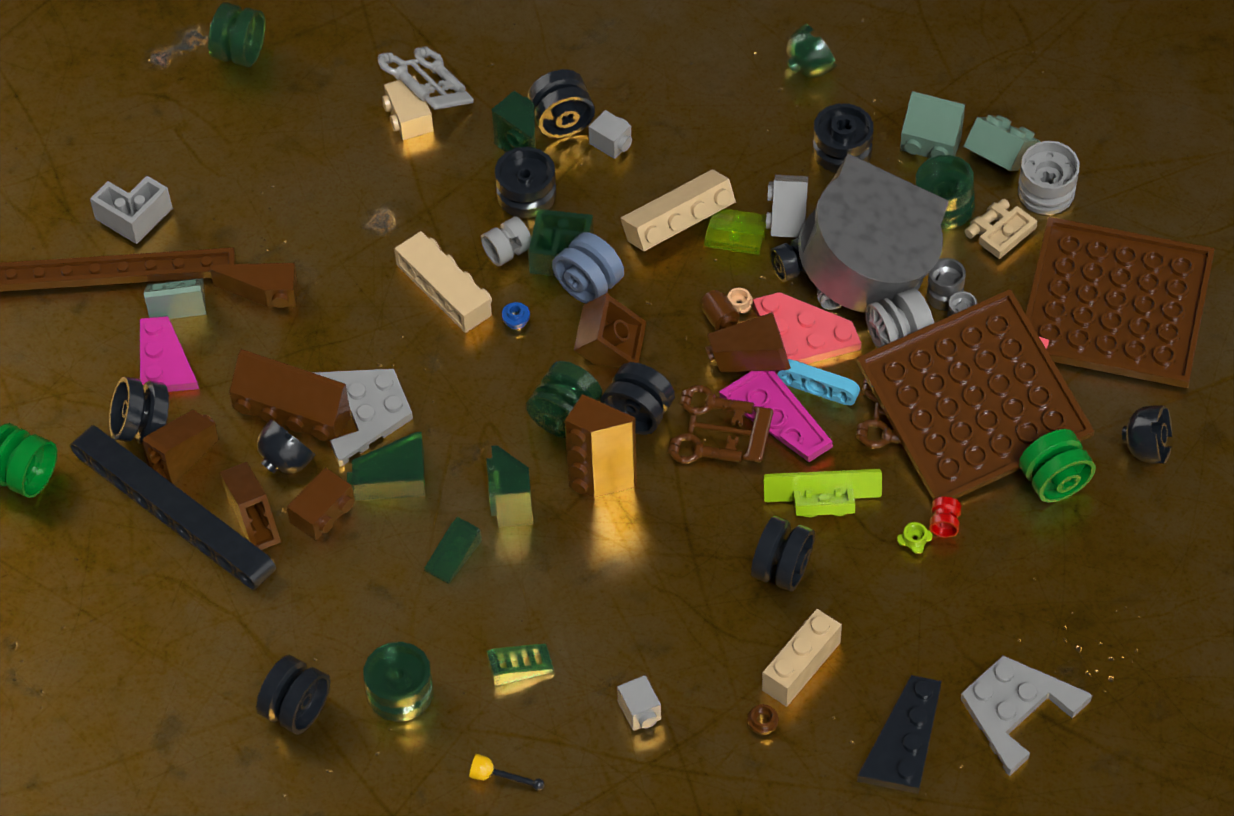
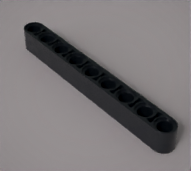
[70,425,276,590]

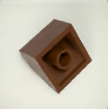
[574,293,647,367]

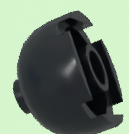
[1122,405,1173,464]
[257,419,315,474]

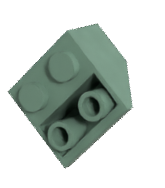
[963,114,1041,171]

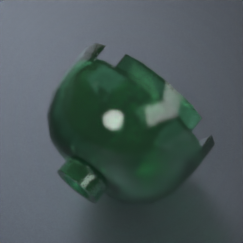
[786,24,837,78]

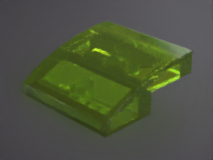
[705,209,767,255]

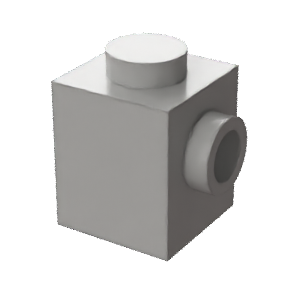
[589,110,632,159]
[617,675,661,731]

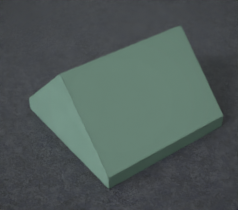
[144,278,206,319]

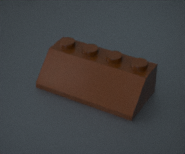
[229,349,351,441]
[565,394,637,498]

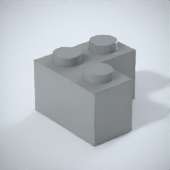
[766,175,808,238]
[90,176,173,244]

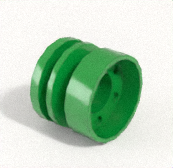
[0,423,57,498]

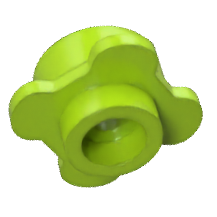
[897,522,933,554]

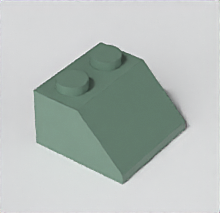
[900,91,965,164]

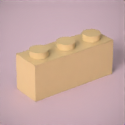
[762,609,842,706]

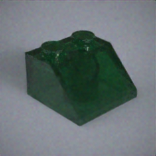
[491,91,537,152]

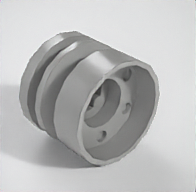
[1018,141,1080,215]
[865,288,934,349]

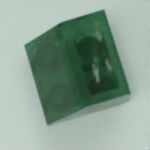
[486,445,533,527]

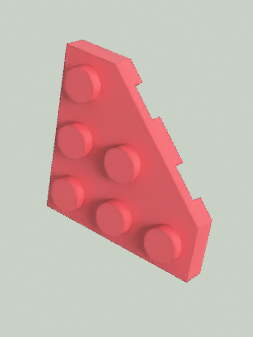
[753,292,861,364]

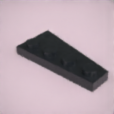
[857,675,942,794]

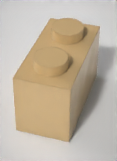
[382,76,433,140]

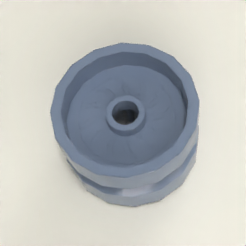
[552,232,624,304]

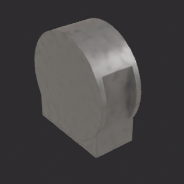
[798,153,949,312]

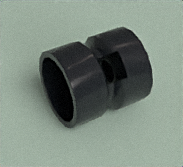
[770,237,806,282]

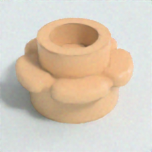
[727,288,753,313]

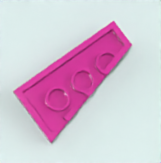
[719,371,833,462]

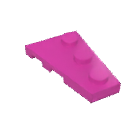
[140,316,199,392]

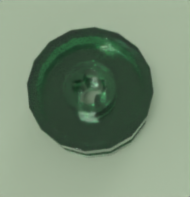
[208,2,266,67]
[363,642,434,722]

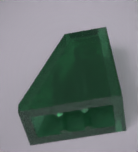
[347,432,425,501]

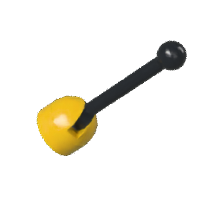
[469,753,545,791]

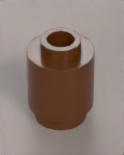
[701,290,740,331]

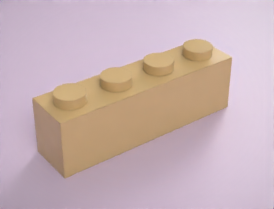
[621,169,736,251]
[395,231,492,333]

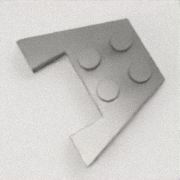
[314,369,413,467]
[961,656,1092,776]

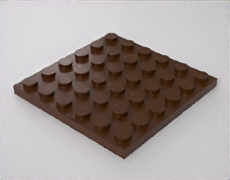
[1026,217,1215,388]
[856,289,1095,501]

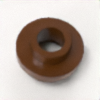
[747,704,778,735]

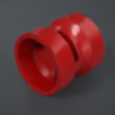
[929,497,962,538]

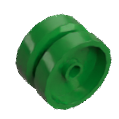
[1019,429,1096,503]

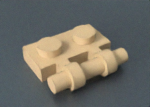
[964,199,1038,259]

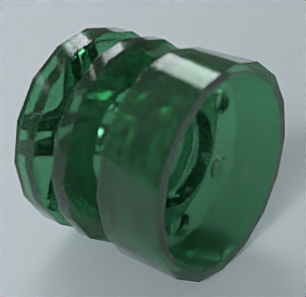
[916,155,975,229]
[526,361,602,438]

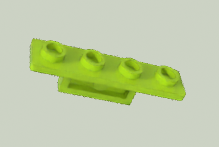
[764,469,882,518]

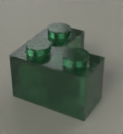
[528,209,594,276]

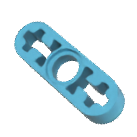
[777,359,860,405]

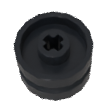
[527,69,595,138]
[813,103,873,173]
[495,147,556,218]
[600,362,675,435]
[109,377,169,444]
[751,515,815,592]
[256,655,331,735]

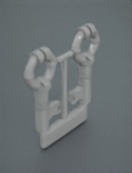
[378,47,474,110]

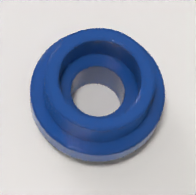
[502,302,530,329]

